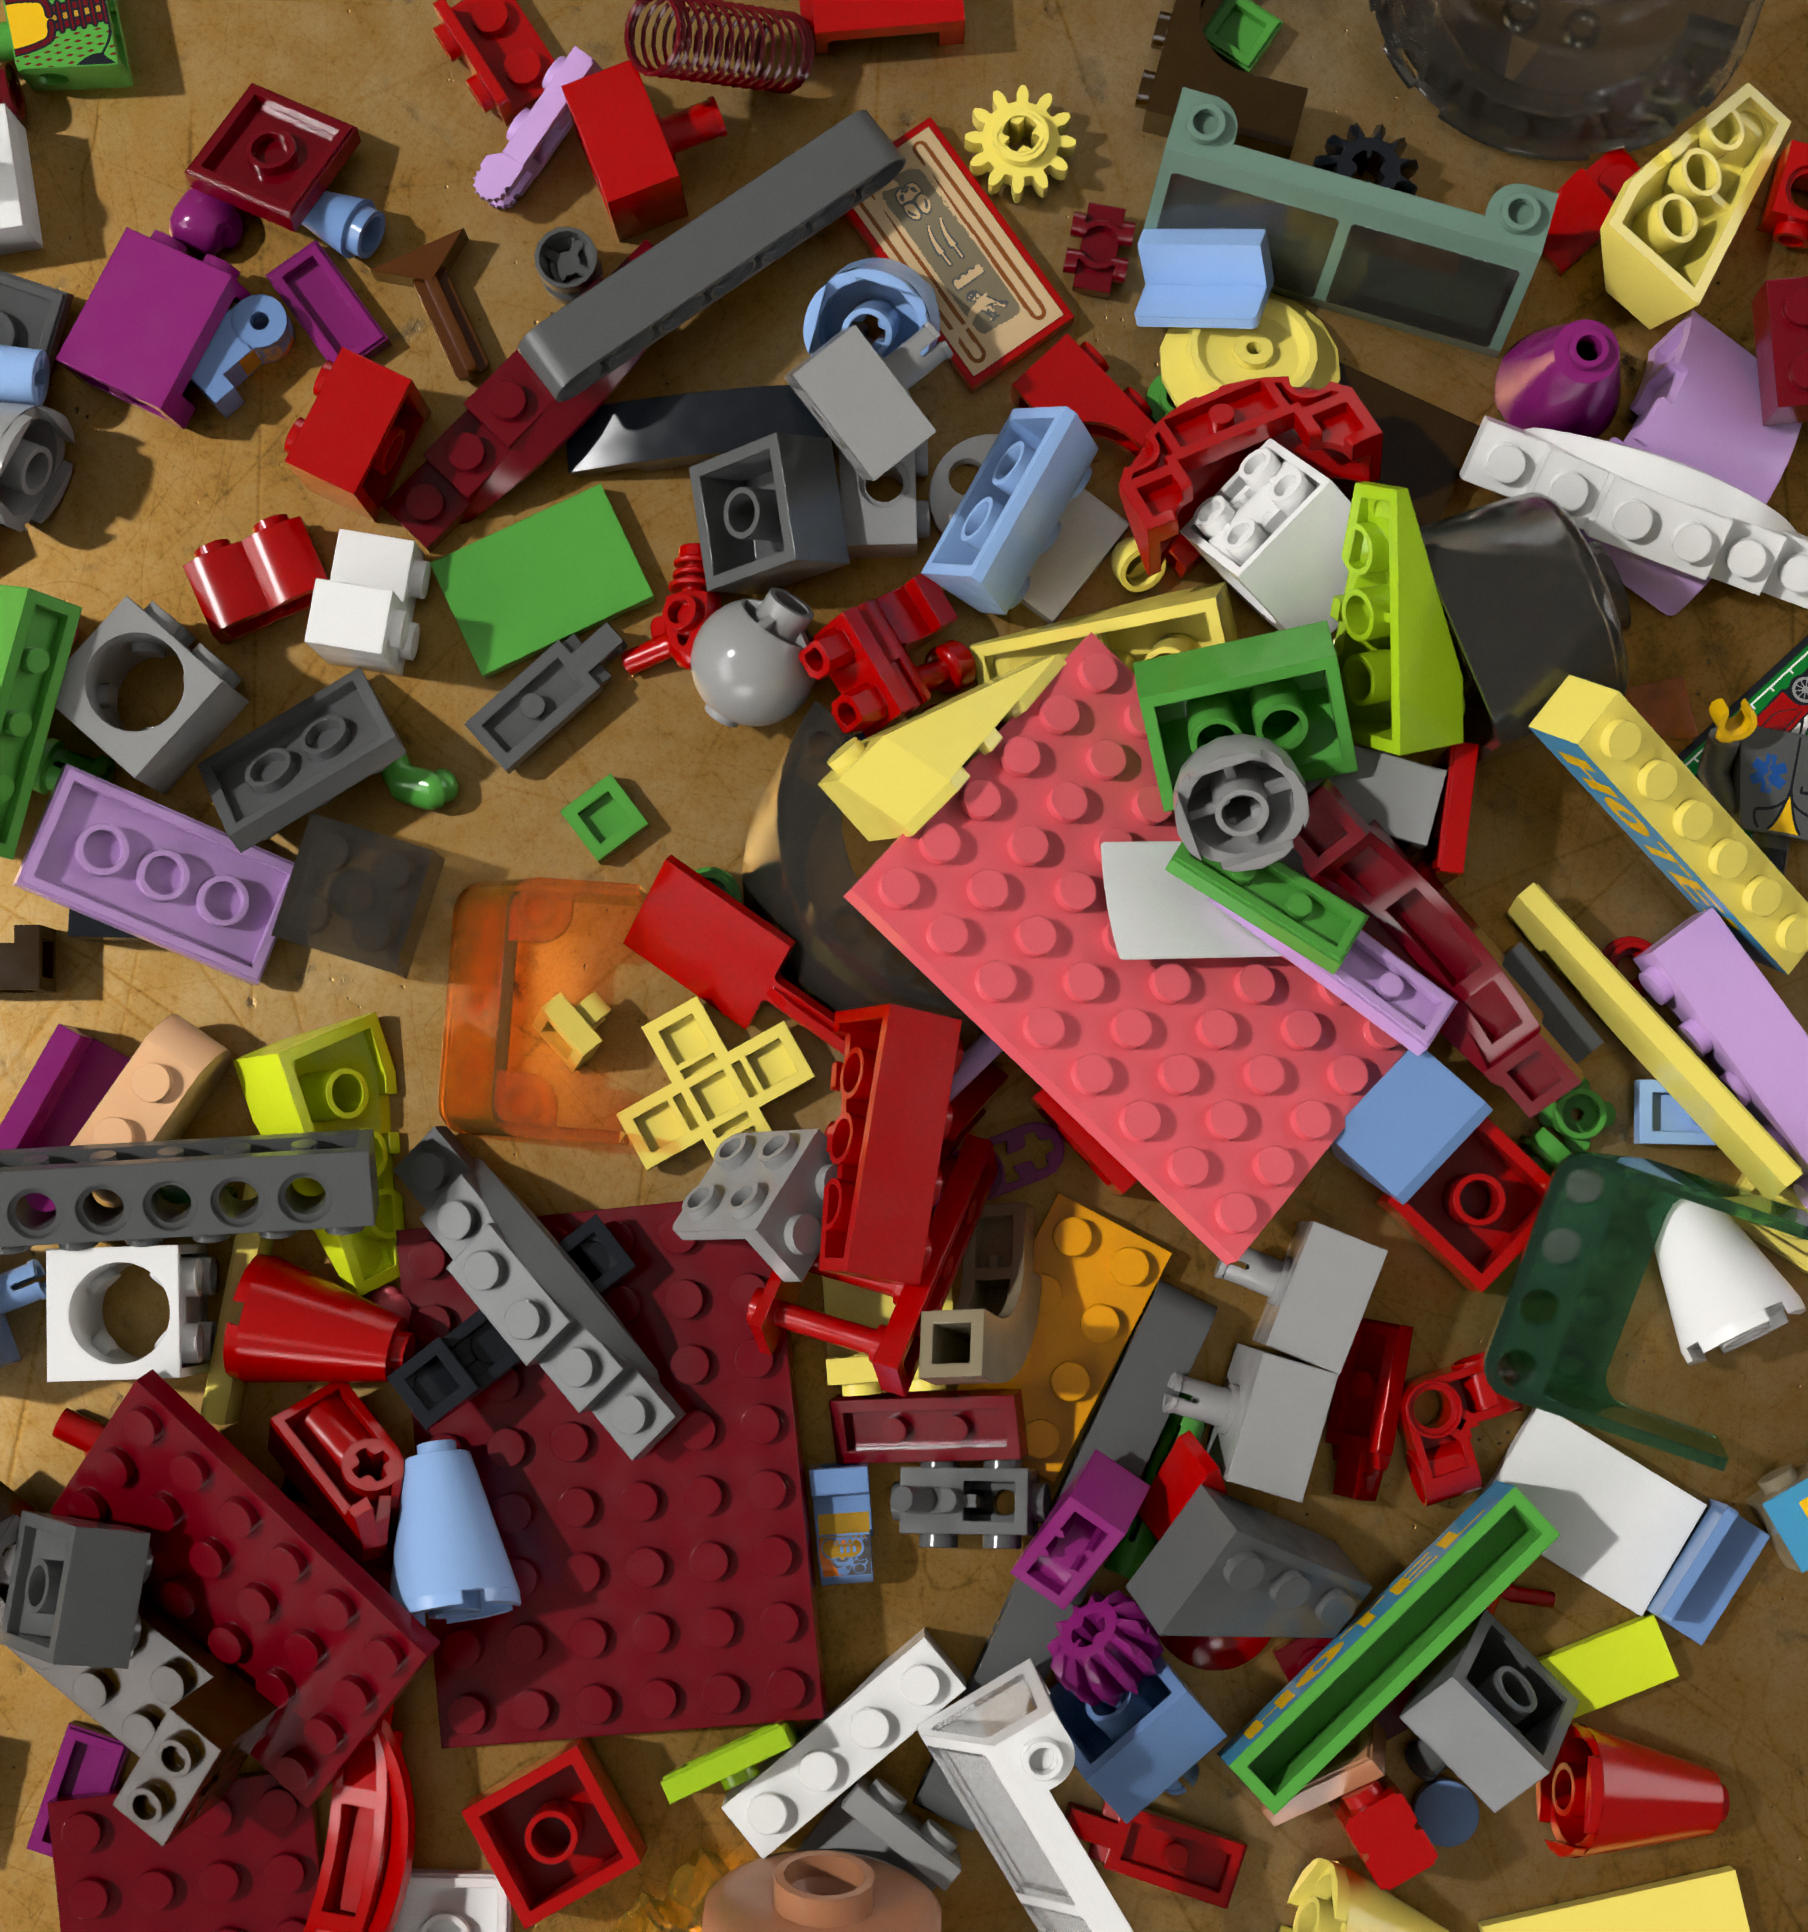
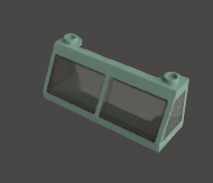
[1137,87,1559,358]

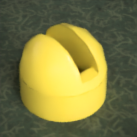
[1111,536,1166,592]

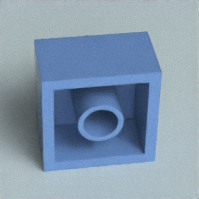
[1049,1654,1227,1824]

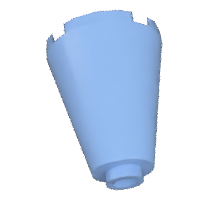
[389,1439,521,1626]

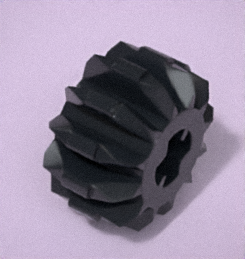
[1313,122,1418,234]

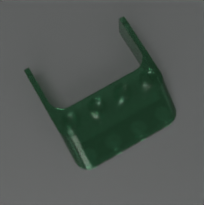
[1483,1151,1808,1471]

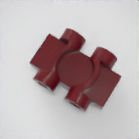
[1063,202,1136,298]

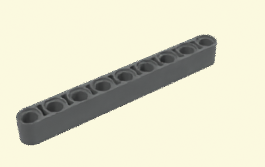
[912,1278,1218,1832]

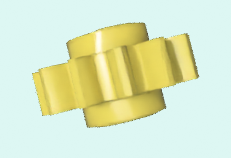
[964,85,1076,203]

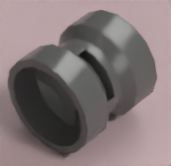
[534,226,604,305]

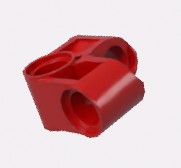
[1397,1348,1524,1507]

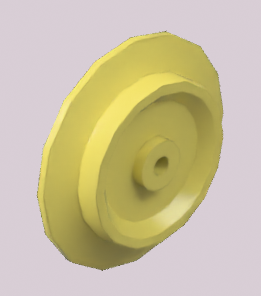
[1159,292,1341,408]

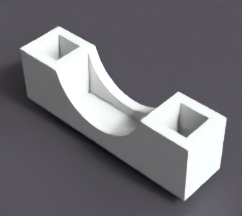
[721,1627,967,1859]

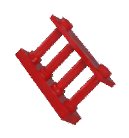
[747,1121,998,1397]

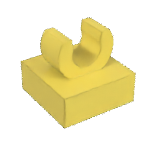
[532,991,612,1073]

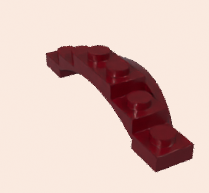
[382,239,654,553]
[1293,778,1584,1118]

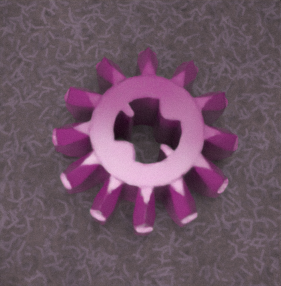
[1046,1590,1165,1708]

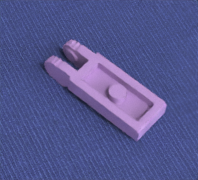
[473,46,603,210]

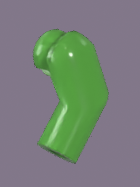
[380,754,459,810]

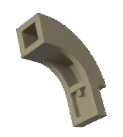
[919,1202,1041,1385]

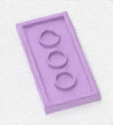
[13,764,306,986]

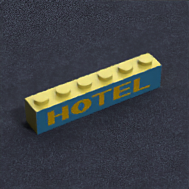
[1528,674,1808,975]

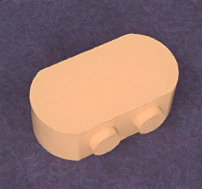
[70,1014,231,1208]

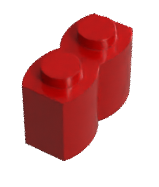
[183,514,330,644]

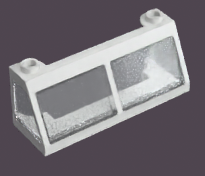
[917,1658,1134,1932]

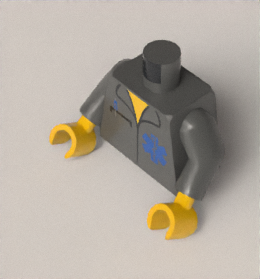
[1697,698,1808,876]

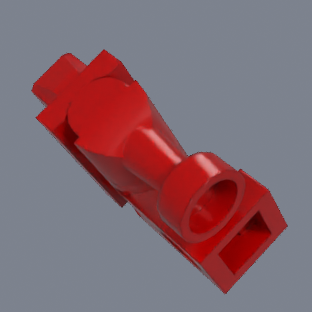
[799,574,976,738]

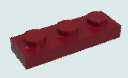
[829,1388,1028,1464]

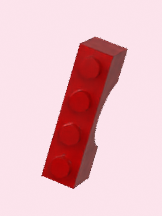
[1010,333,1205,580]

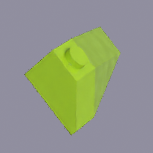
[1330,481,1465,756]

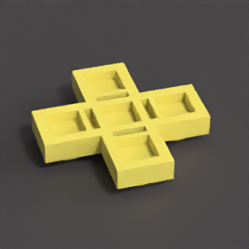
[616,996,816,1171]

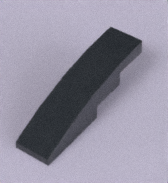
[566,385,828,477]

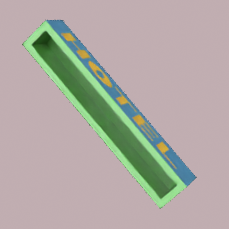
[1216,1480,1561,1815]

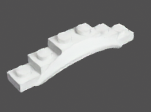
[1459,415,1808,609]

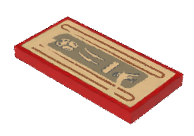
[844,116,1075,393]

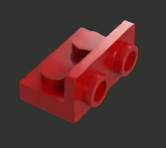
[432,0,555,126]

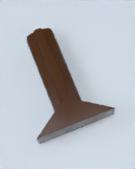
[370,228,490,382]

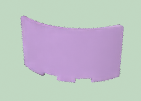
[1556,309,1802,616]

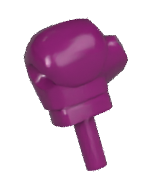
[169,188,244,256]

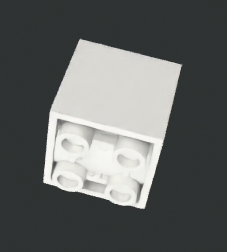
[1180,438,1351,633]
[46,1244,218,1382]

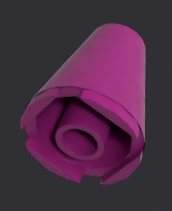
[1494,319,1621,438]

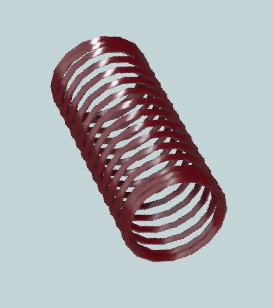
[624,0,815,94]

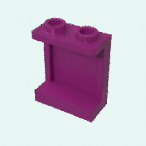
[55,227,251,430]

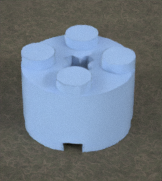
[803,258,940,358]

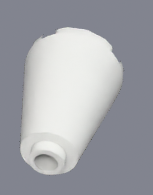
[1645,1178,1806,1366]

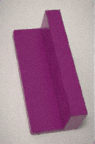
[0,1024,131,1212]

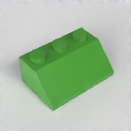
[1133,620,1358,812]

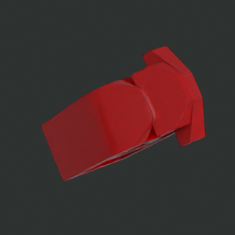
[268,1382,404,1562]

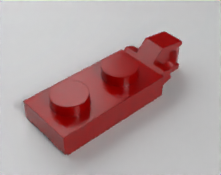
[1325,1318,1414,1501]
[1064,1801,1248,1909]

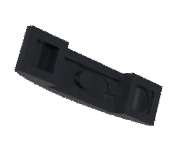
[386,1214,637,1430]

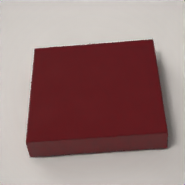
[184,83,361,232]

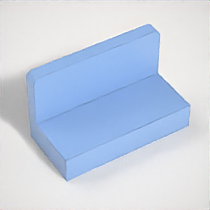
[1134,228,1274,329]

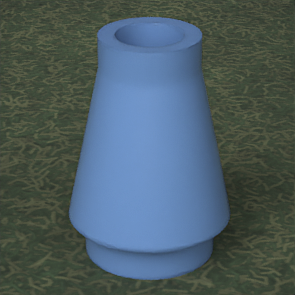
[301,191,386,259]

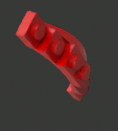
[303,1703,415,1932]

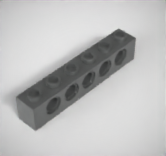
[0,1129,379,1255]

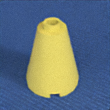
[1280,1858,1450,1932]

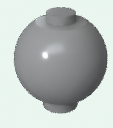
[691,587,816,727]

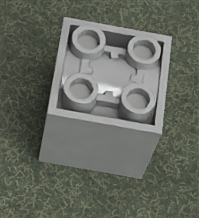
[55,596,249,795]

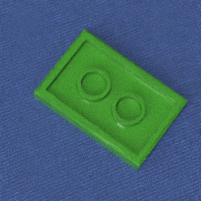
[430,483,656,679]

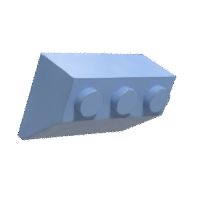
[921,406,1099,615]

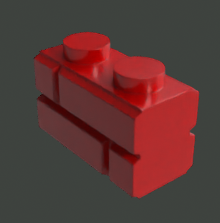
[1328,1773,1439,1891]

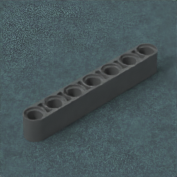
[517,110,906,402]

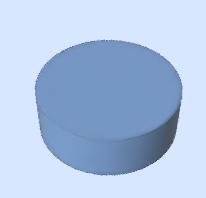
[1411,1777,1479,1847]

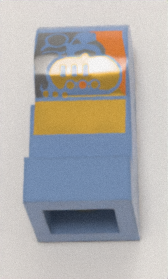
[190,294,296,419]
[809,1462,874,1586]

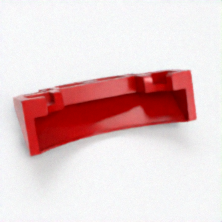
[1119,376,1383,576]

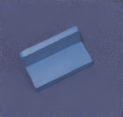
[1646,1498,1771,1646]

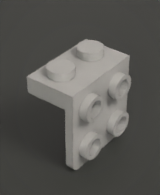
[673,1128,837,1282]
[796,1775,962,1891]

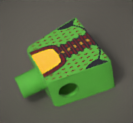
[0,0,134,91]

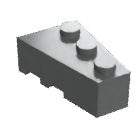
[1125,1484,1373,1638]

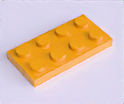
[955,1193,1172,1482]

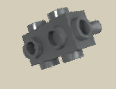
[891,1458,1051,1549]

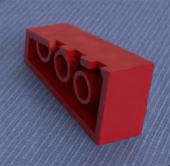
[819,1003,963,1285]

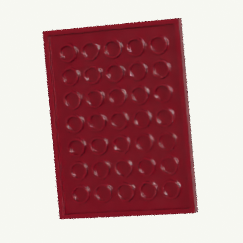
[396,1201,828,1749]

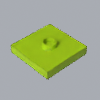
[660,1720,801,1804]

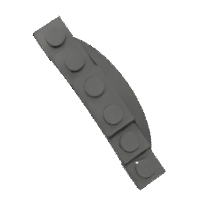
[393,1126,686,1460]

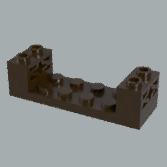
[0,1481,277,1847]

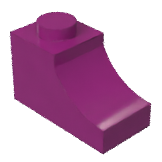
[1010,1449,1151,1610]

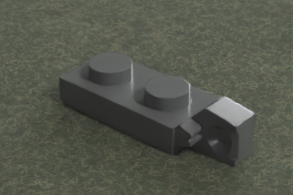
[464,622,628,774]

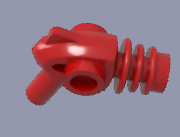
[621,543,722,675]

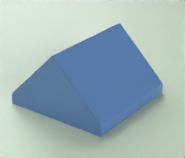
[1330,1050,1493,1205]

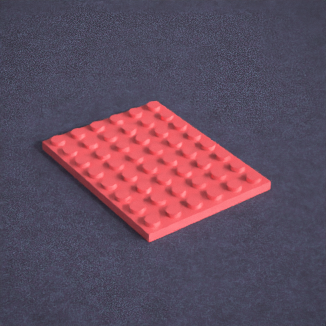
[843,632,1407,1266]

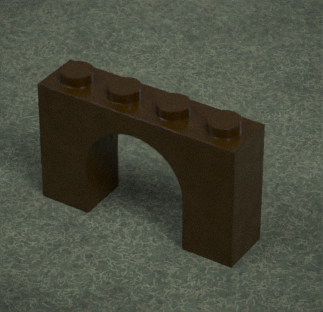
[1135,0,1308,160]

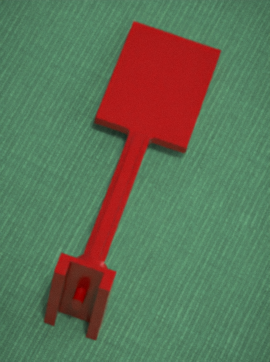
[623,855,1009,1169]

